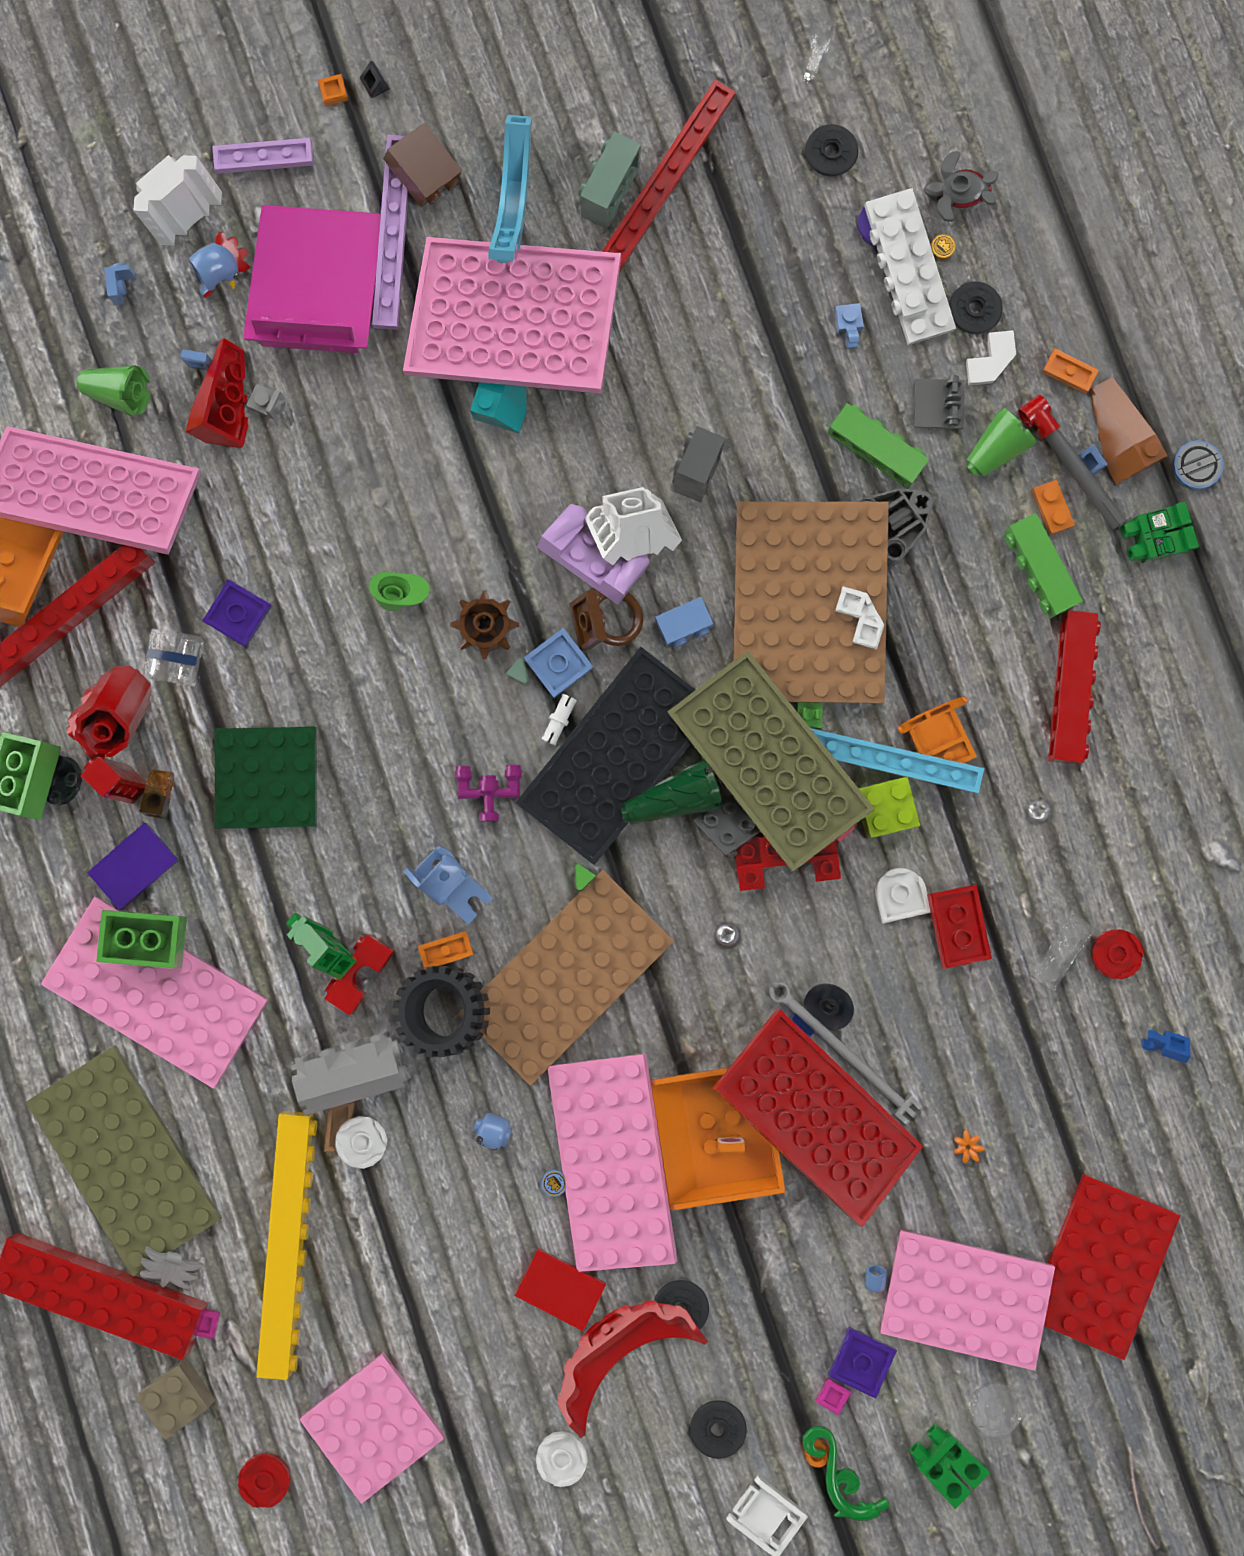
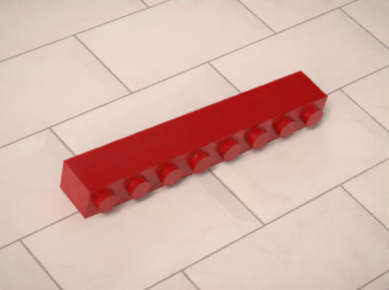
[0,545,156,687]

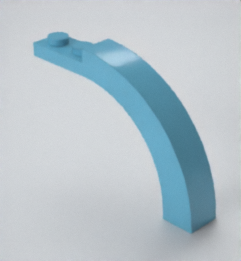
[488,115,532,263]

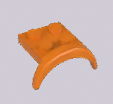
[898,697,977,763]

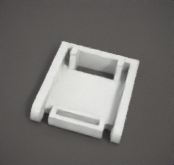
[726,1475,808,1556]

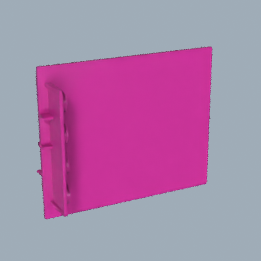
[243,205,381,353]

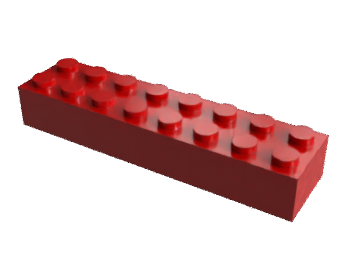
[0,1233,209,1360]

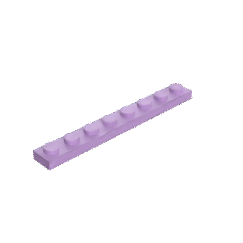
[372,135,409,330]

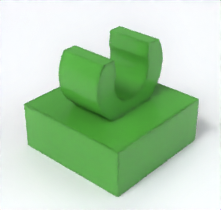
[796,702,823,729]

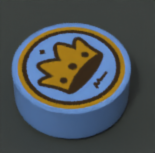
[542,1169,566,1197]

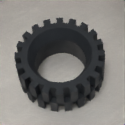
[392,966,490,1058]

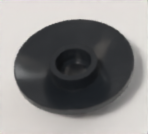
[804,983,854,1030]

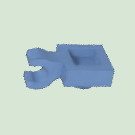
[835,303,864,349]

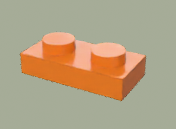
[1041,348,1099,395]
[1031,479,1075,536]
[418,931,474,969]

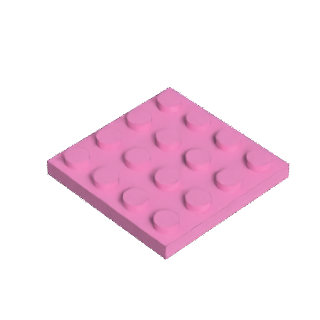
[299,1352,445,1504]

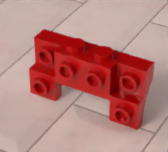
[736,835,841,891]

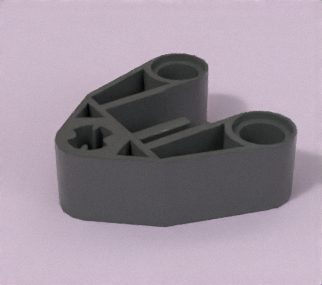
[858,488,933,566]

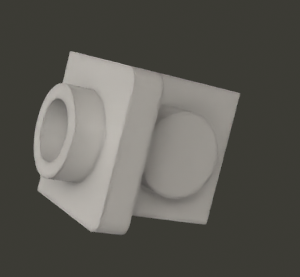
[246,384,286,420]

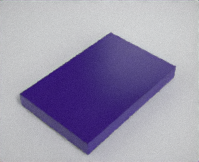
[87,822,179,910]

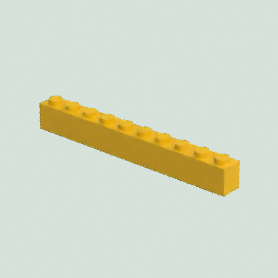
[256,1111,317,1380]

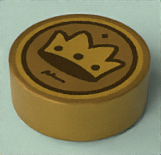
[930,234,956,261]

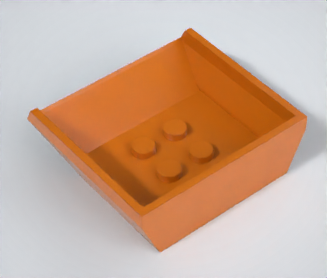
[0,517,64,627]
[650,1067,785,1210]

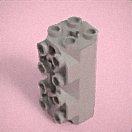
[291,1031,411,1115]

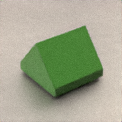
[575,864,596,890]

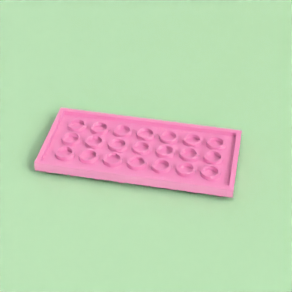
[0,426,200,555]
[41,897,269,1089]
[548,1053,678,1272]

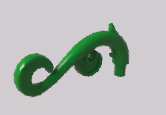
[802,1426,890,1521]

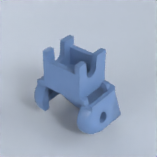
[403,846,493,925]

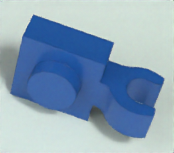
[1142,1030,1191,1063]

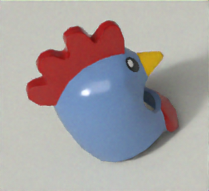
[189,232,250,298]

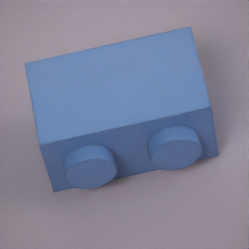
[655,597,713,649]

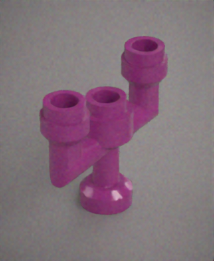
[454,765,522,822]

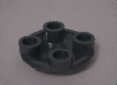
[47,755,82,806]

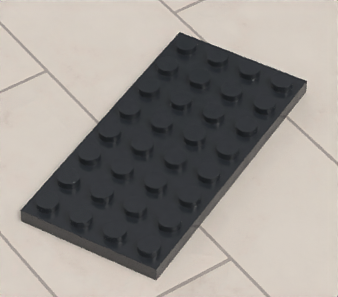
[515,647,696,866]

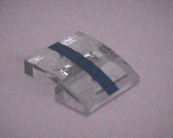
[142,629,204,687]

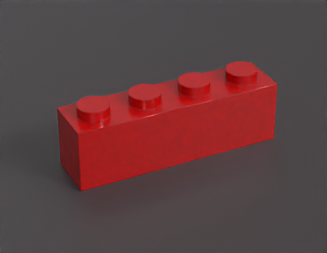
[80,756,150,804]

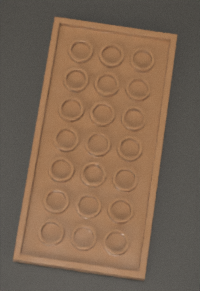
[459,870,674,1086]

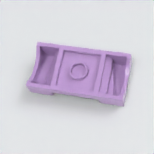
[537,504,650,605]

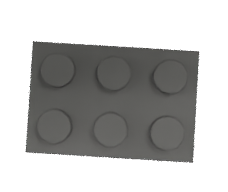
[672,426,725,503]

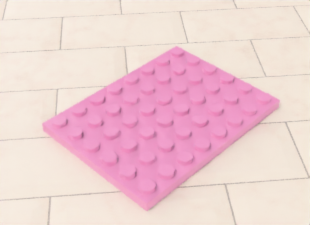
[403,237,621,394]

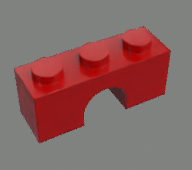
[324,934,396,1016]

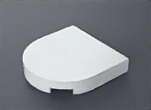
[875,868,931,924]

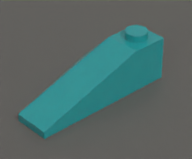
[470,382,527,434]

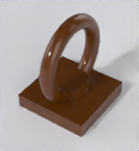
[569,590,643,651]

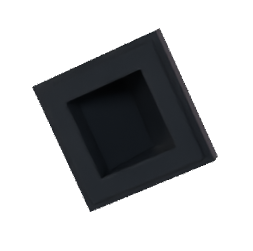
[360,61,390,98]

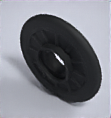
[805,124,858,176]
[949,281,1003,334]
[654,1280,709,1330]
[690,1400,747,1459]

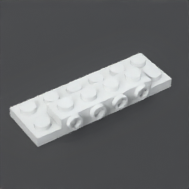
[864,188,956,345]

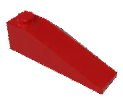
[185,338,248,448]

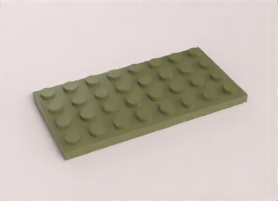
[668,651,875,872]
[26,1045,222,1277]

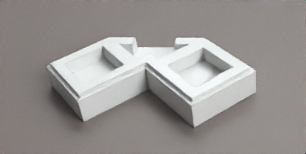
[966,330,1016,386]
[835,586,884,650]

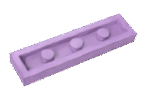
[213,138,314,174]

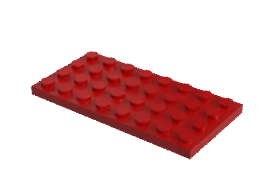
[712,1009,923,1227]

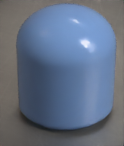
[865,1265,887,1293]

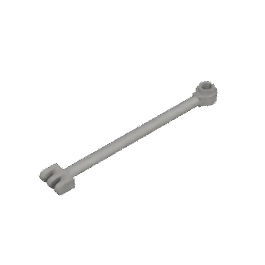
[769,982,923,1126]

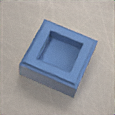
[181,349,212,370]

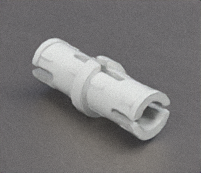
[541,694,577,746]

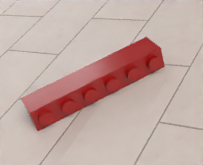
[1048,610,1101,765]

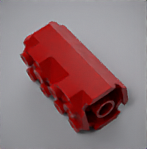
[66,665,152,759]

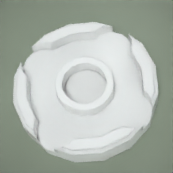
[335,1116,387,1169]
[536,1431,588,1487]

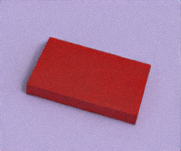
[927,884,992,969]
[514,1248,606,1331]

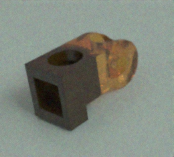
[139,769,174,820]

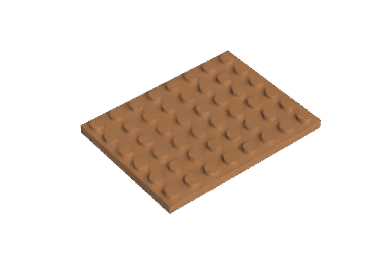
[734,502,888,704]

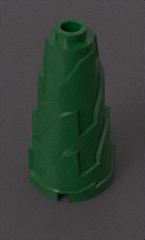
[620,760,722,825]

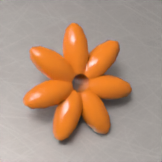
[954,1130,985,1164]

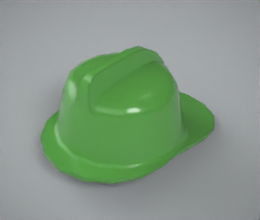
[369,572,430,611]

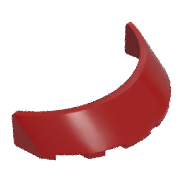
[558,1300,709,1438]

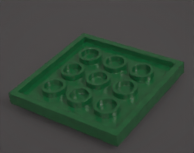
[215,726,317,829]

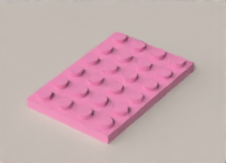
[880,1229,1055,1371]

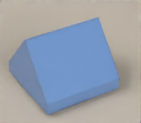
[1078,444,1108,475]

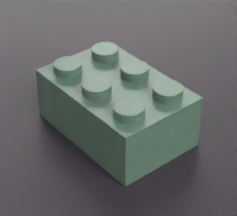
[578,131,641,229]

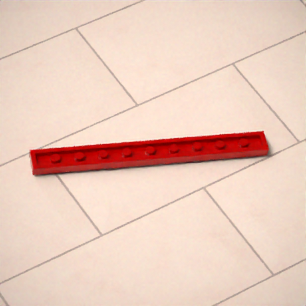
[602,79,736,273]

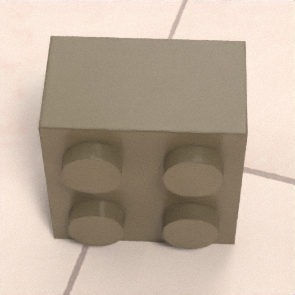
[135,1357,216,1440]

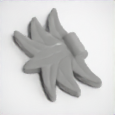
[140,1246,203,1290]

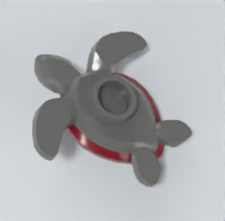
[923,151,998,222]

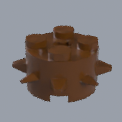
[450,590,519,659]

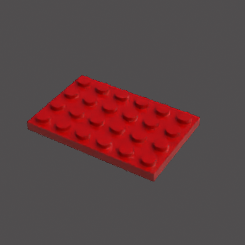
[1044,1174,1181,1361]

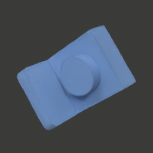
[104,263,135,305]

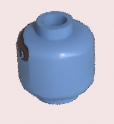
[473,1113,512,1151]

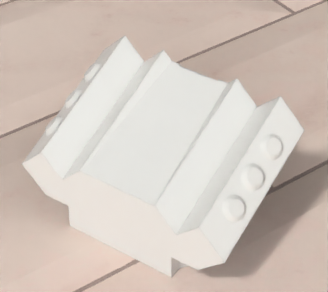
[133,155,222,246]
[585,487,682,565]

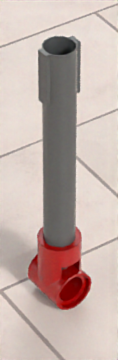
[1018,395,1126,529]

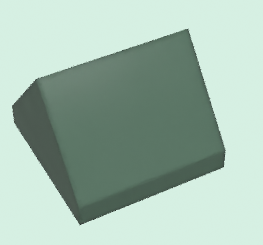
[506,658,529,686]

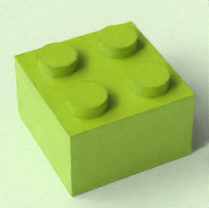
[859,777,920,839]

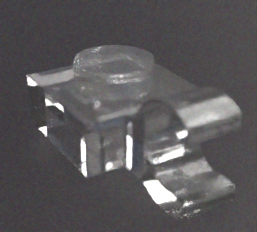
[802,34,830,84]

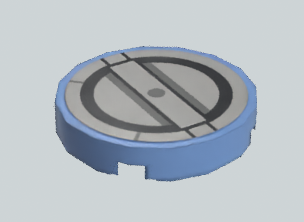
[1171,440,1224,491]

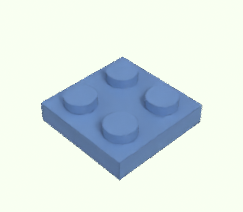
[524,628,594,698]

